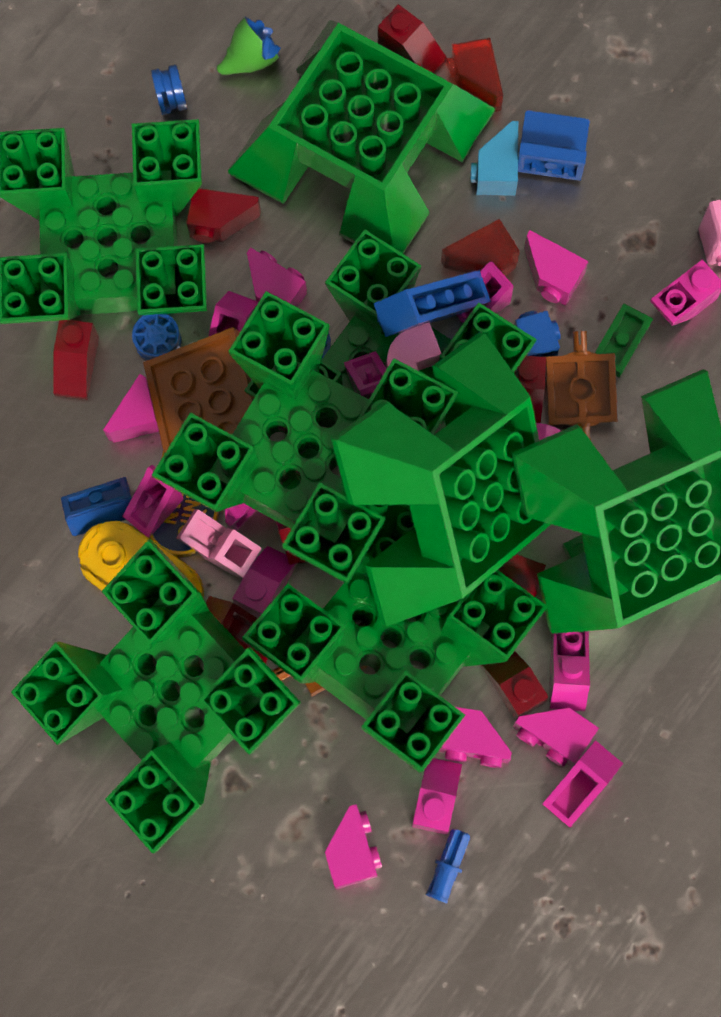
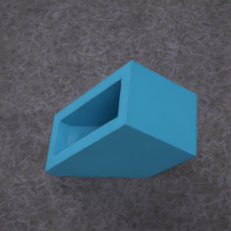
[470,121,518,196]

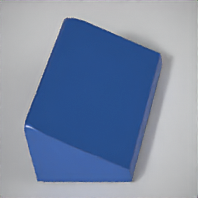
[61,477,132,536]

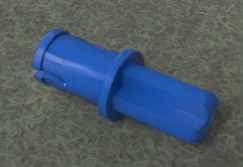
[426,829,470,903]

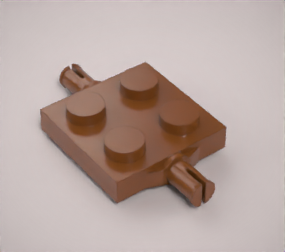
[546,331,618,440]

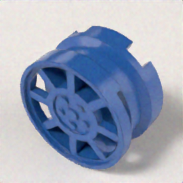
[151,64,188,115]
[132,314,182,361]

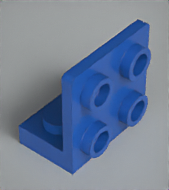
[518,110,590,181]

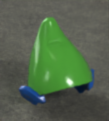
[216,16,281,75]

